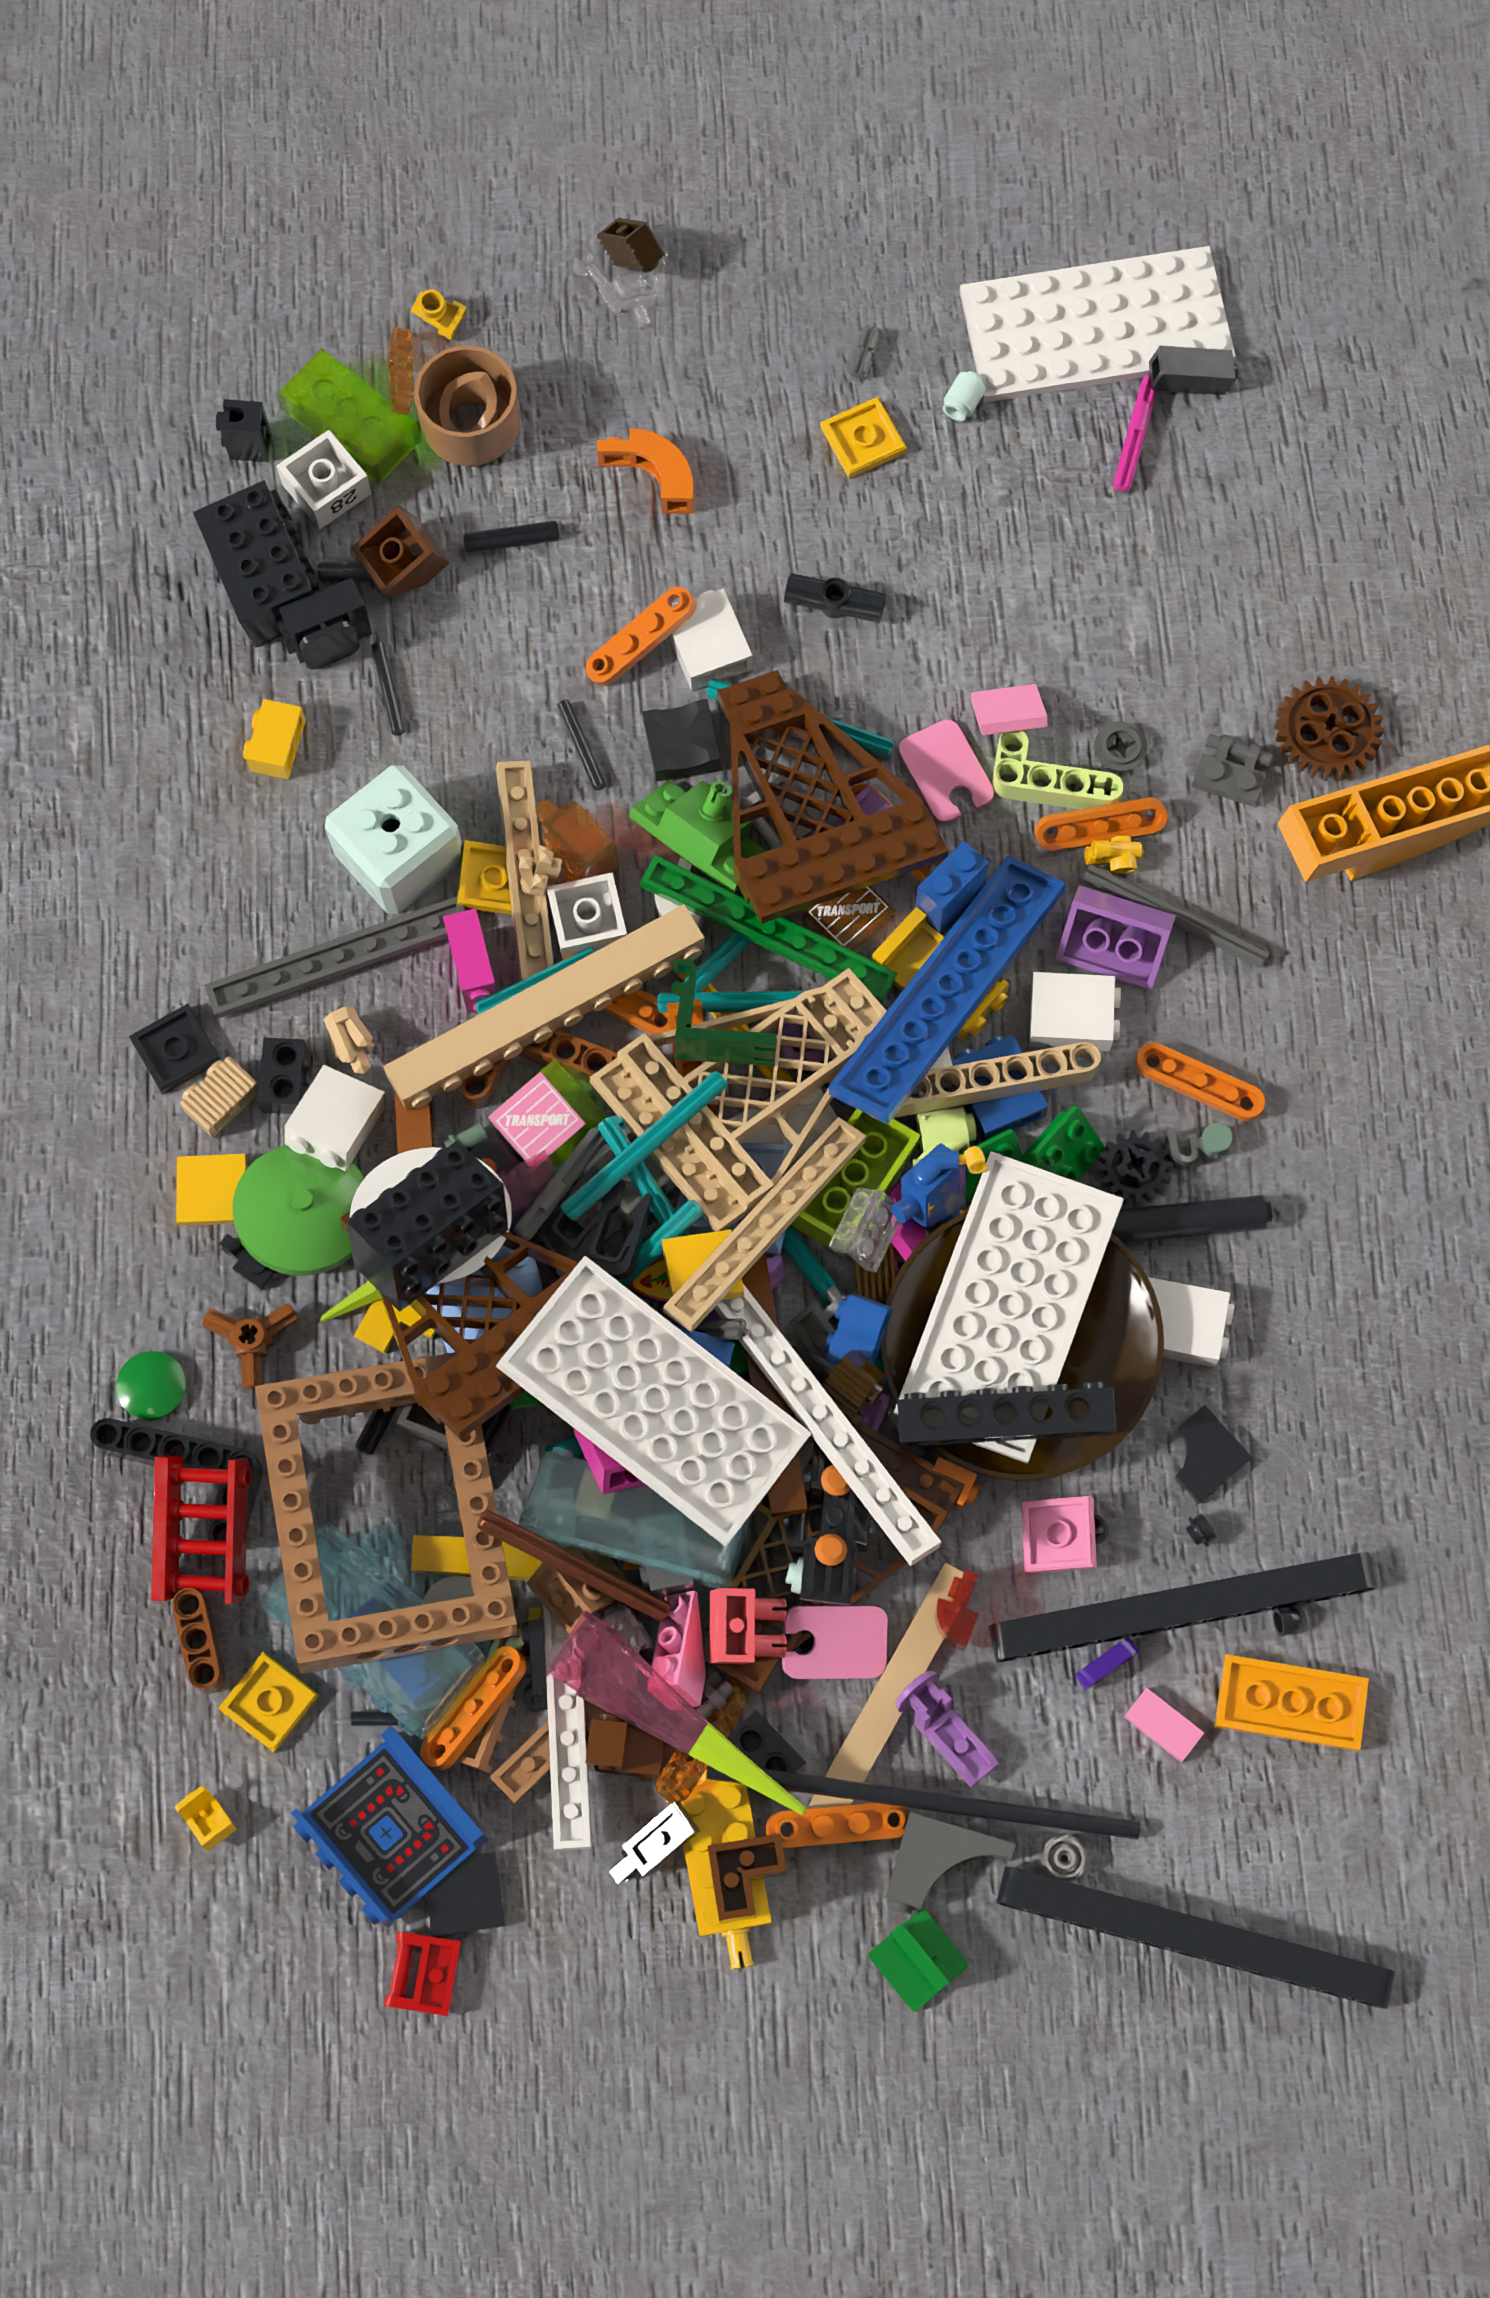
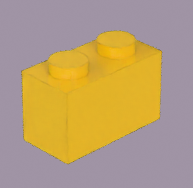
[243,699,306,780]

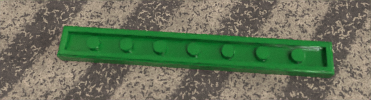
[639,855,897,1005]

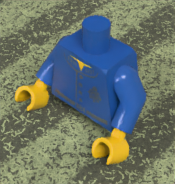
[891,1143,987,1227]

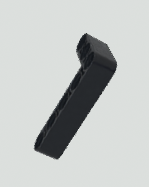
[90,1418,263,1541]

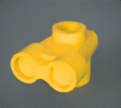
[411,289,468,340]
[1084,836,1142,874]

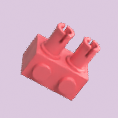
[709,1588,787,1664]

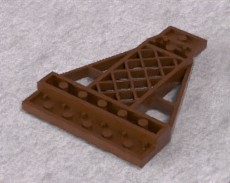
[717,670,949,924]
[340,1211,579,1440]
[703,1410,965,1694]

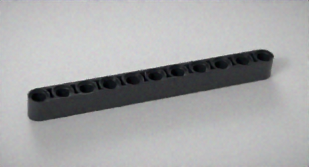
[988,1552,1377,1662]
[996,1866,1395,2009]

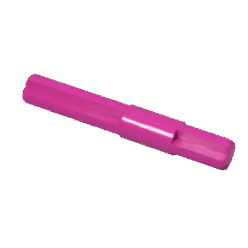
[1113,375,1158,493]

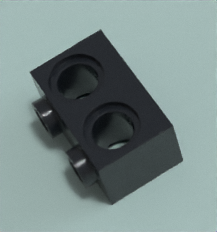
[257,1037,313,1114]
[727,1710,807,1773]

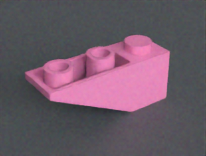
[647,1590,706,1711]

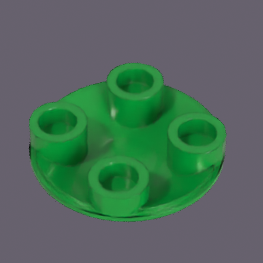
[116,1351,187,1422]

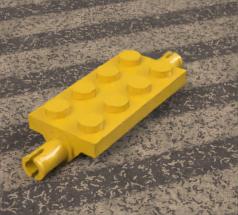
[673,1757,772,1970]

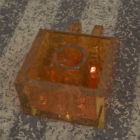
[535,799,620,881]

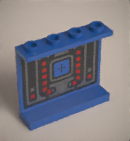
[291,1725,488,1928]

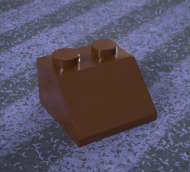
[351,505,449,597]

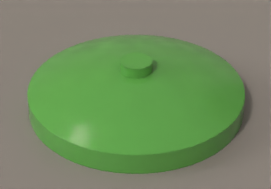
[233,1145,365,1276]

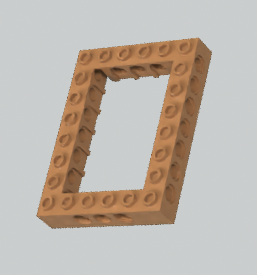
[255,1352,517,1674]

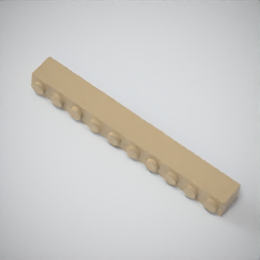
[383,904,705,1111]

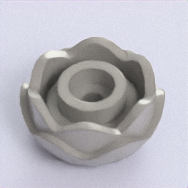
[1041,1835,1088,1881]

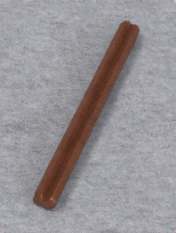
[477,1510,671,1621]

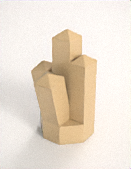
[519,845,562,896]
[324,1007,375,1074]

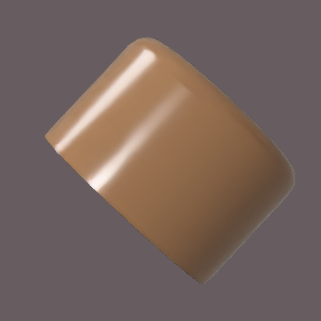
[414,345,521,466]

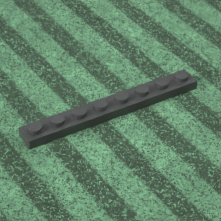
[204,896,465,1019]

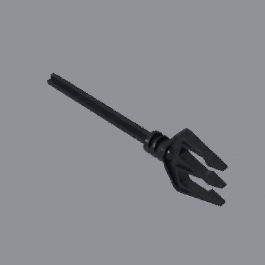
[447,1166,653,1490]

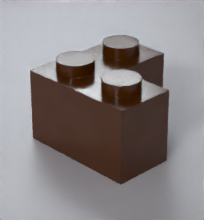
[585,1714,666,1780]
[707,1833,787,1924]

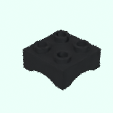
[642,699,721,782]

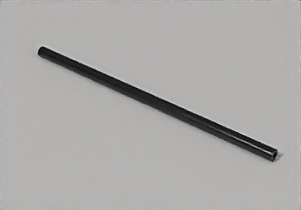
[706,1765,1140,1840]

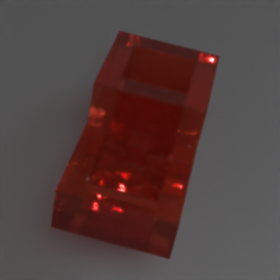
[934,1569,979,1652]

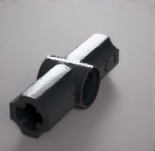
[784,573,886,623]

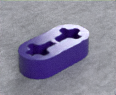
[1075,1636,1140,1691]

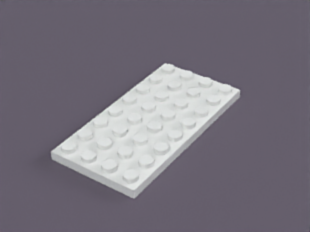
[960,246,1236,403]
[894,1152,1124,1464]
[496,1256,811,1546]

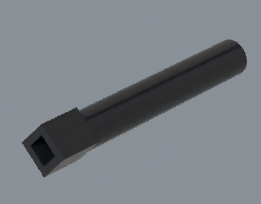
[1112,1195,1273,1243]

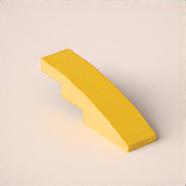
[411,1535,541,1581]

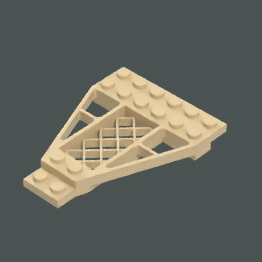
[590,968,887,1232]

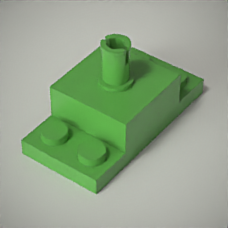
[628,780,766,893]

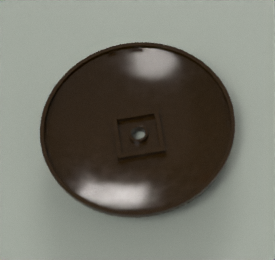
[881,1212,1164,1481]

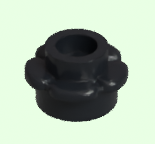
[1186,1513,1217,1547]

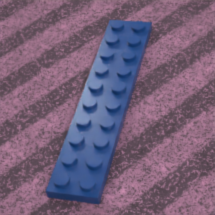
[829,856,1066,1124]

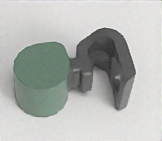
[1164,1122,1232,1170]

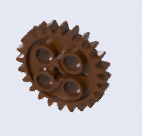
[1274,676,1384,781]

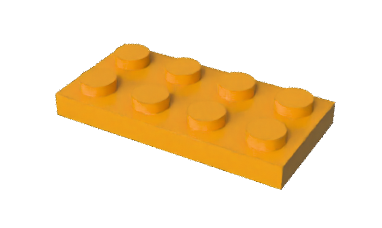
[1215,1654,1369,1752]

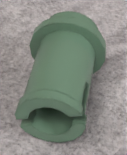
[443,1123,488,1151]

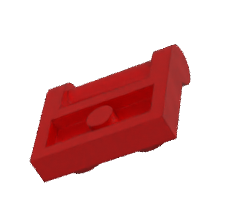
[383,1932,462,2017]

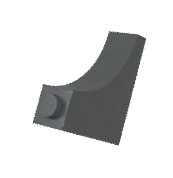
[885,1812,1016,1915]

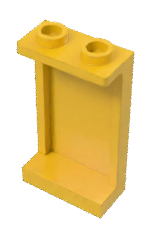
[872,907,1009,1042]

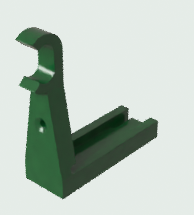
[671,959,776,1066]

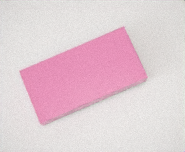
[1124,1688,1204,1763]

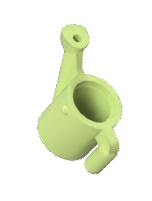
[913,1106,976,1167]

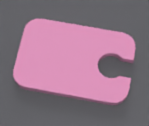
[899,720,994,823]
[782,1606,888,1679]

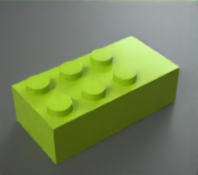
[790,1108,921,1258]

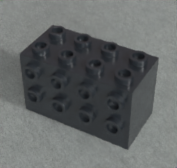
[193,480,322,648]
[346,1140,509,1312]

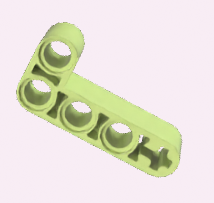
[992,730,1123,810]

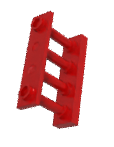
[151,1455,252,1605]

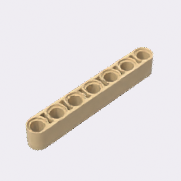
[870,1042,1101,1120]

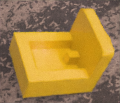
[175,1785,237,1852]

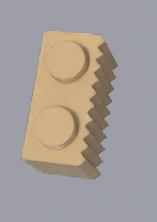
[180,1056,259,1138]

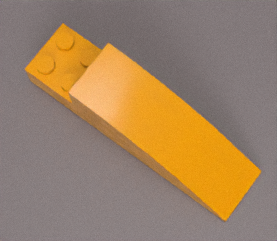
[1277,745,1490,882]

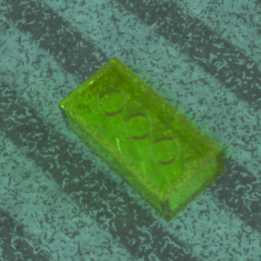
[278,348,421,485]

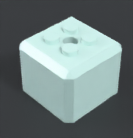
[325,765,463,914]

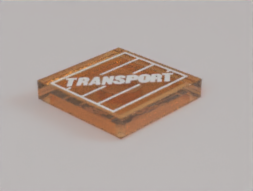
[801,886,896,952]

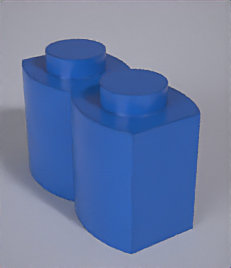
[824,1293,893,1365]

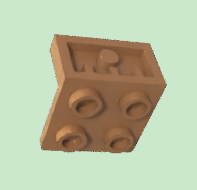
[526,1536,630,1637]

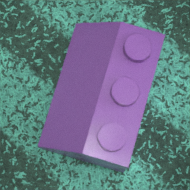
[1055,885,1176,990]

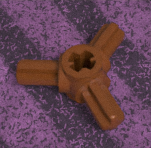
[202,1303,299,1390]

